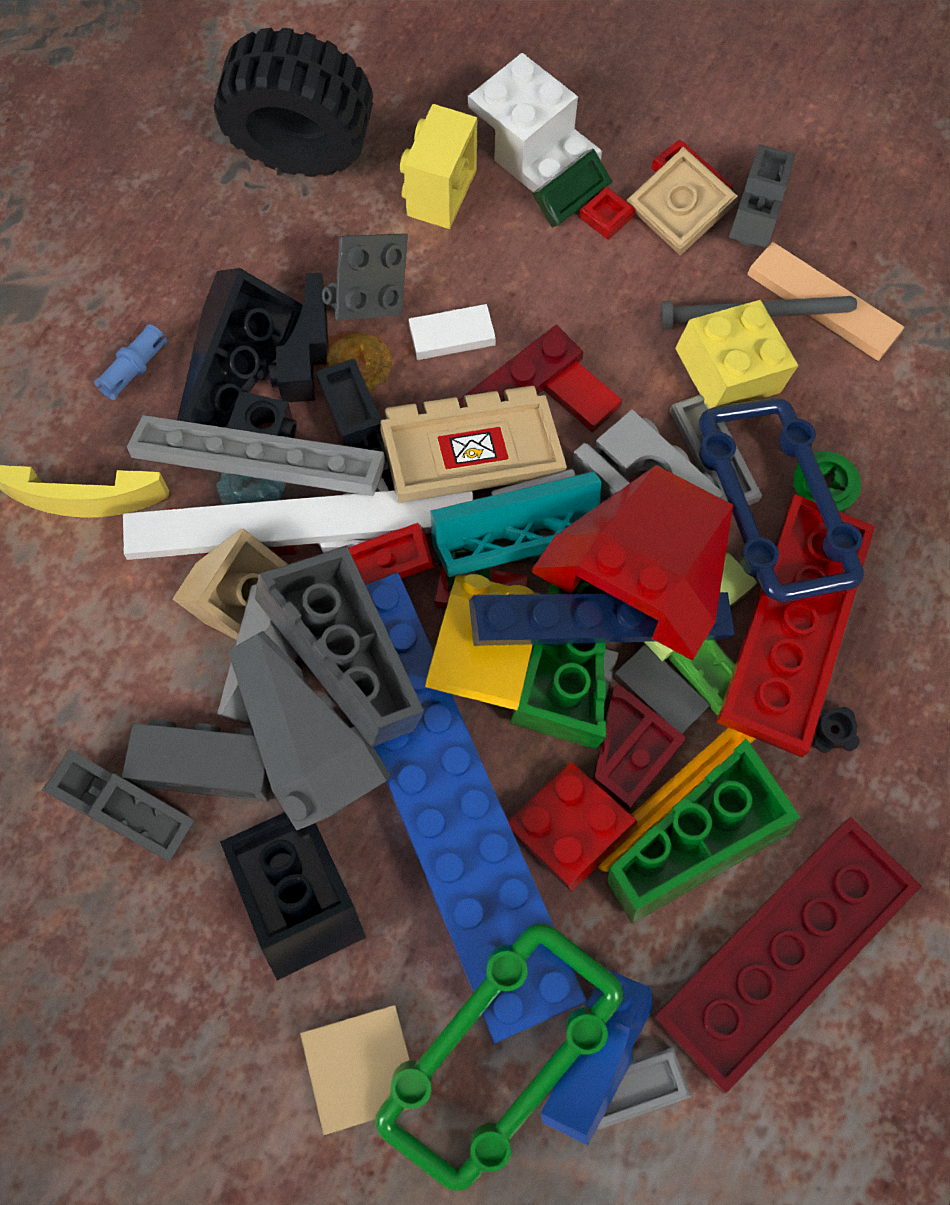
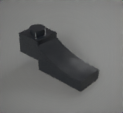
[269,273,330,402]

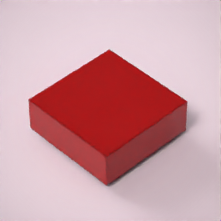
[579,186,635,240]

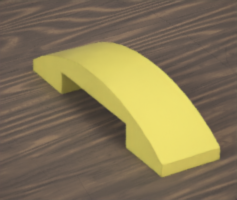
[0,465,169,517]

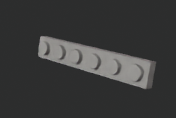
[127,415,386,496]

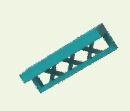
[430,471,601,577]

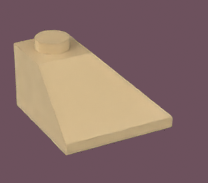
[172,529,288,640]

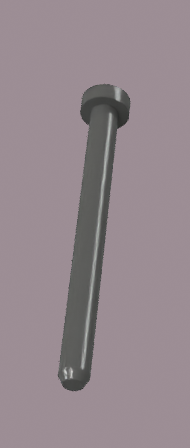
[660,296,857,330]

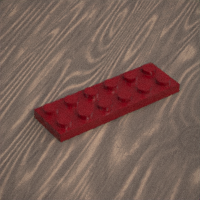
[652,817,922,1094]

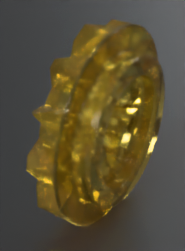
[327,333,392,392]

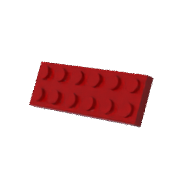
[716,494,875,758]

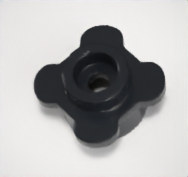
[814,707,860,753]

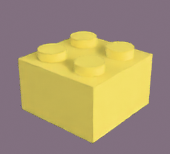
[400,104,477,229]
[675,300,798,409]

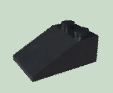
[220,812,366,981]

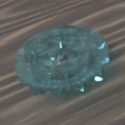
[216,472,285,505]

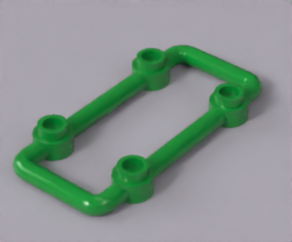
[375,923,623,1191]

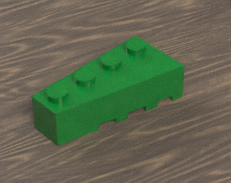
[510,579,606,750]
[607,739,800,924]

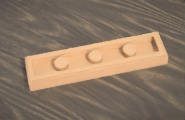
[747,241,905,362]

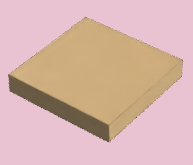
[627,147,738,256]
[300,1005,410,1135]

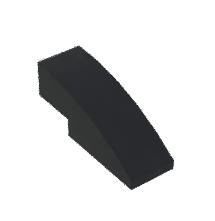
[316,358,394,487]

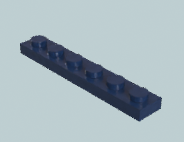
[469,592,735,646]

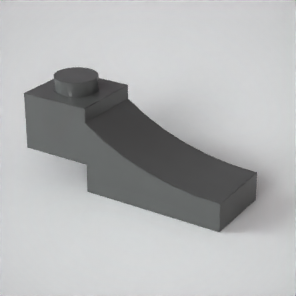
[729,144,796,248]
[42,749,195,862]

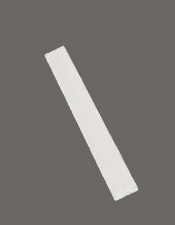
[123,491,473,560]

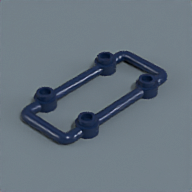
[699,398,864,602]

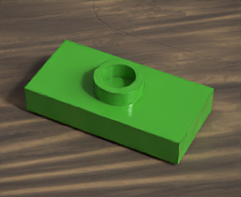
[668,640,735,716]

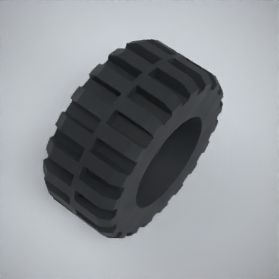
[214,28,373,177]

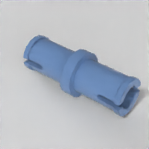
[94,324,168,400]

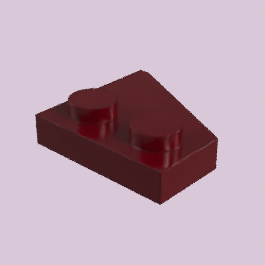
[593,684,687,810]

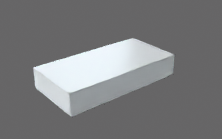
[408,304,496,360]

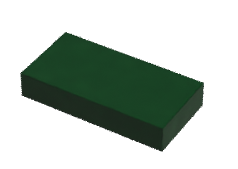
[532,148,613,227]

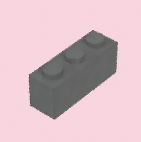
[122,719,271,802]

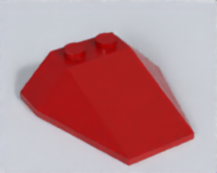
[532,465,733,661]

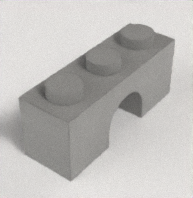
[594,410,724,499]

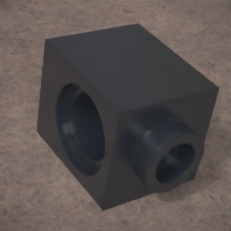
[227,391,297,438]

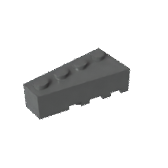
[255,546,424,747]

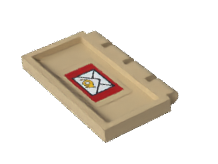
[380,385,567,503]

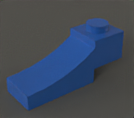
[541,969,653,1145]

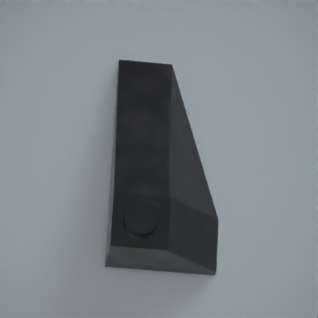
[177,268,303,428]

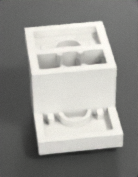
[468,53,602,192]

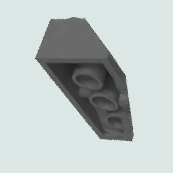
[228,631,391,831]

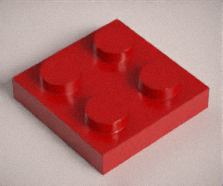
[508,762,638,892]

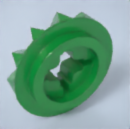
[791,451,861,512]

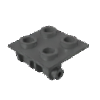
[322,233,408,321]

